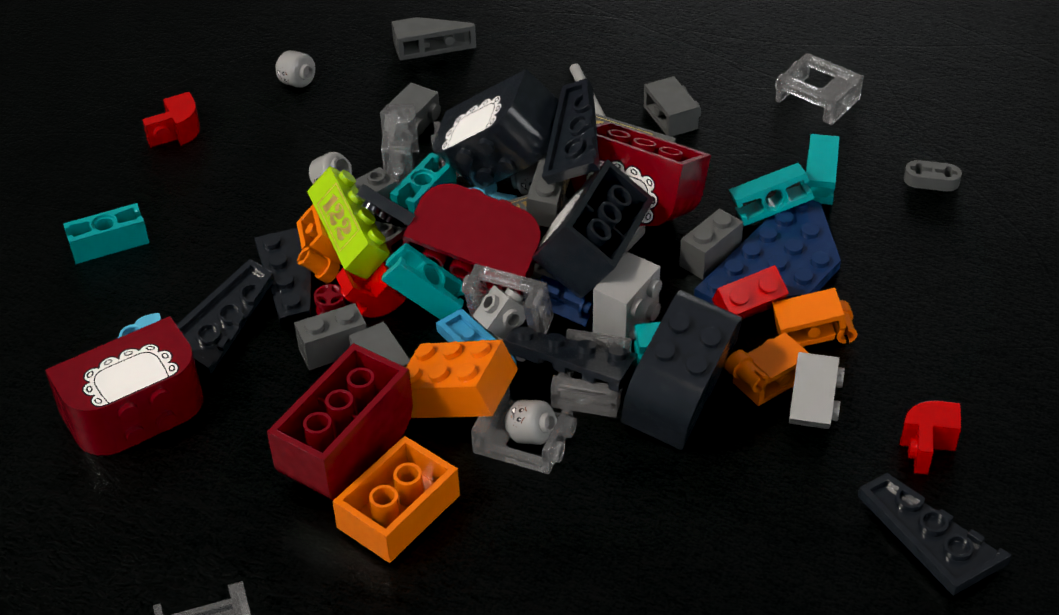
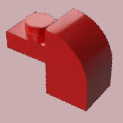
[142,92,200,147]
[335,262,407,318]
[900,401,961,475]

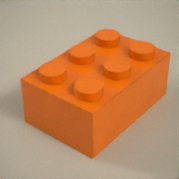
[406,340,518,418]
[332,436,460,563]

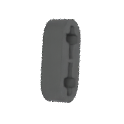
[904,160,962,191]

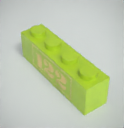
[307,166,391,280]

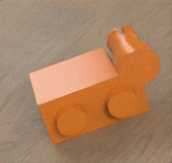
[296,204,342,284]
[772,288,857,347]
[725,333,808,406]

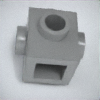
[473,285,531,339]

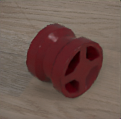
[314,284,346,315]

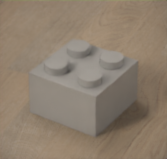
[593,252,662,349]

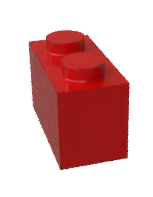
[712,265,789,320]

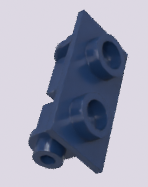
[529,275,593,327]

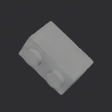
[789,352,845,429]

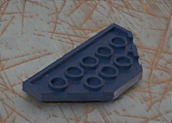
[694,200,841,304]

